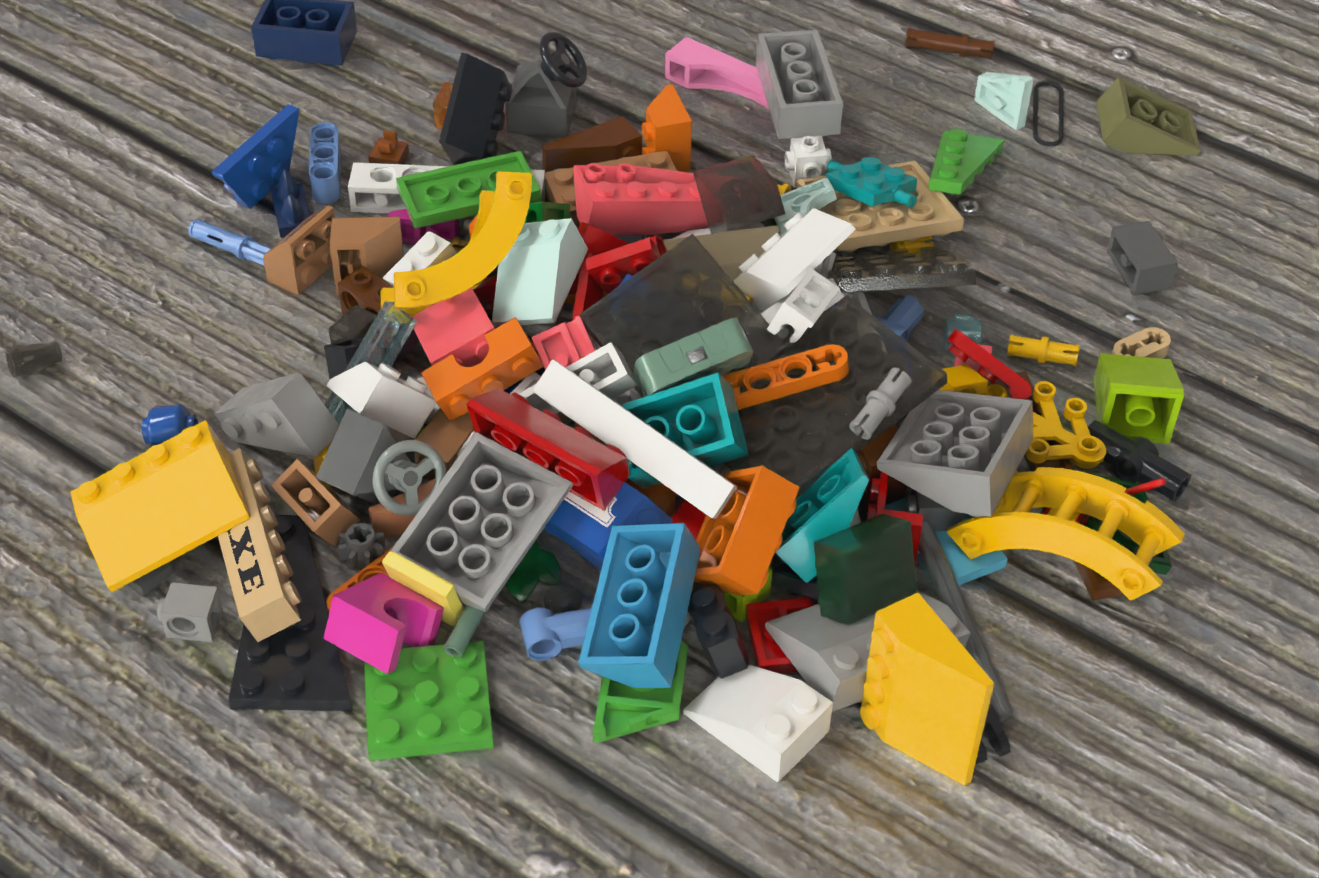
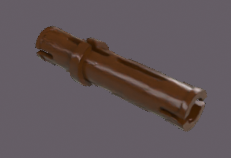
[905,28,995,60]

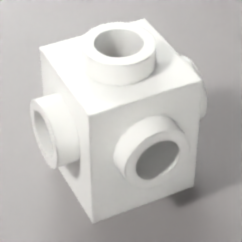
[785,136,832,188]

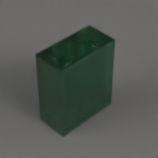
[814,514,917,625]

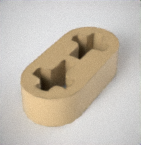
[1112,327,1171,359]

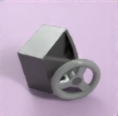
[316,409,447,516]

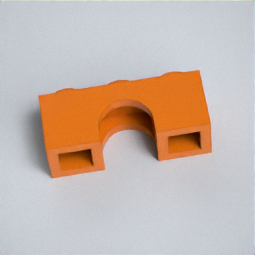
[421,317,544,422]

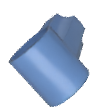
[874,295,924,352]
[519,608,592,661]

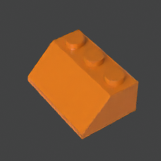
[694,466,800,595]

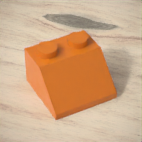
[641,84,692,172]

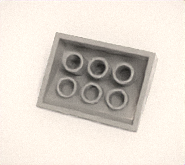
[877,388,1033,517]
[391,432,573,612]
[765,578,971,712]

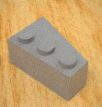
[214,372,339,457]

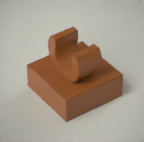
[368,130,409,164]

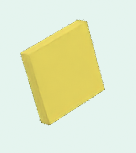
[382,551,464,627]

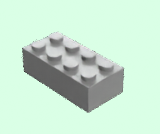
[756,30,843,139]

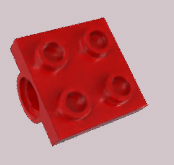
[585,235,678,298]

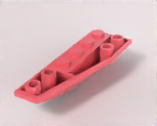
[573,163,778,235]

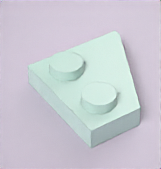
[974,72,1034,130]

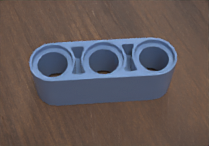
[308,122,342,205]

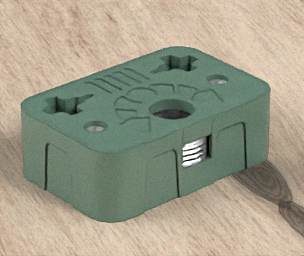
[633,318,753,397]

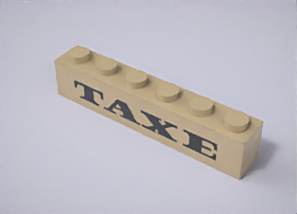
[218,448,301,642]

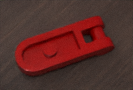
[947,328,1031,400]

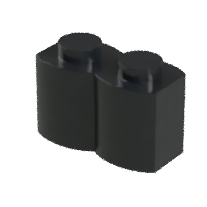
[688,584,749,679]

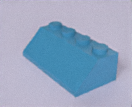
[578,523,701,688]

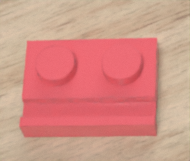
[531,315,596,370]

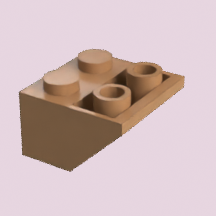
[263,205,335,295]
[329,216,404,296]

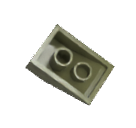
[1096,77,1201,155]

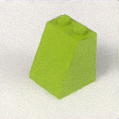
[1094,353,1184,444]

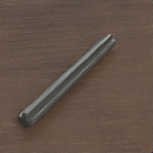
[918,521,1013,722]

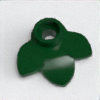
[505,540,561,603]

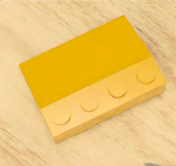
[70,420,250,593]
[860,593,994,785]

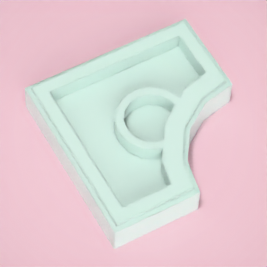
[770,178,837,235]

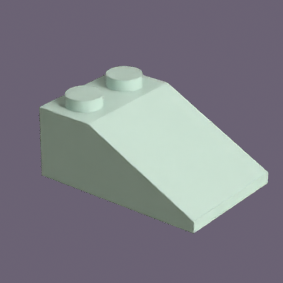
[492,218,588,327]

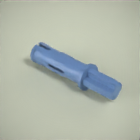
[188,219,271,266]

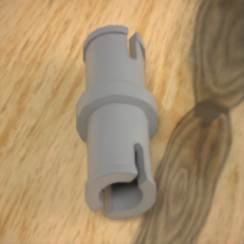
[849,367,912,440]

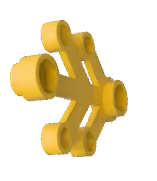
[985,381,1106,469]

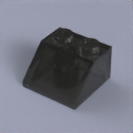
[693,155,785,234]

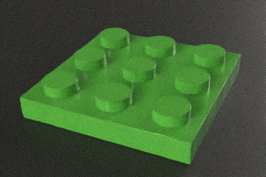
[364,641,493,761]

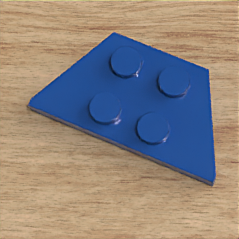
[212,104,299,209]

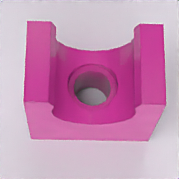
[323,573,444,674]

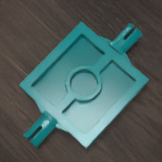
[826,157,917,208]

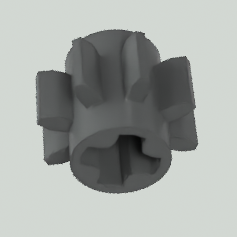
[338,523,385,570]

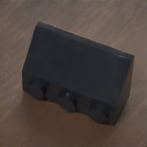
[439,53,512,165]

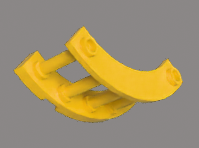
[380,171,532,325]
[946,467,1185,601]

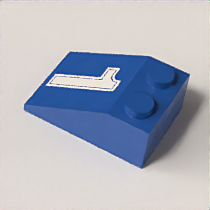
[546,482,673,572]

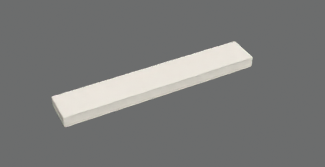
[532,359,737,519]

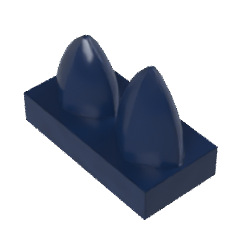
[270,169,310,238]

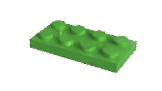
[396,151,541,229]

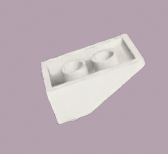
[683,665,833,782]

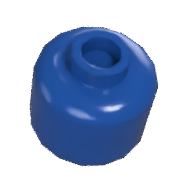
[142,404,199,445]

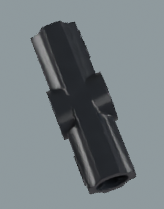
[1088,420,1192,502]

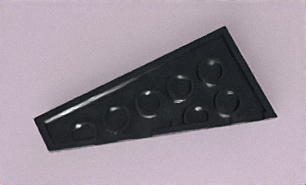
[228,515,352,711]

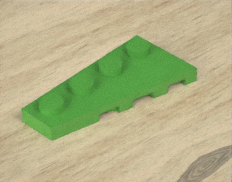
[928,129,1005,195]

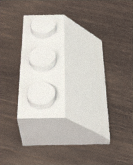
[733,208,856,312]

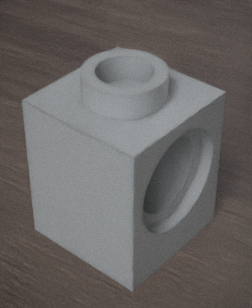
[157,582,223,642]

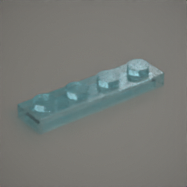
[325,301,417,425]

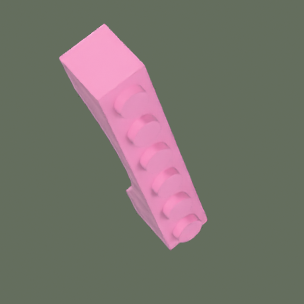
[665,37,801,138]

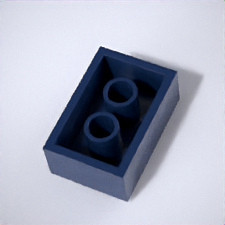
[251,0,357,66]

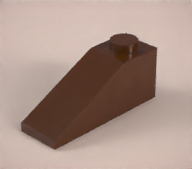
[542,116,642,172]

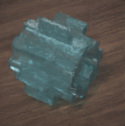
[943,314,982,355]

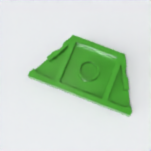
[593,641,688,743]

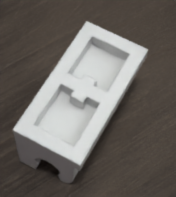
[766,268,840,343]

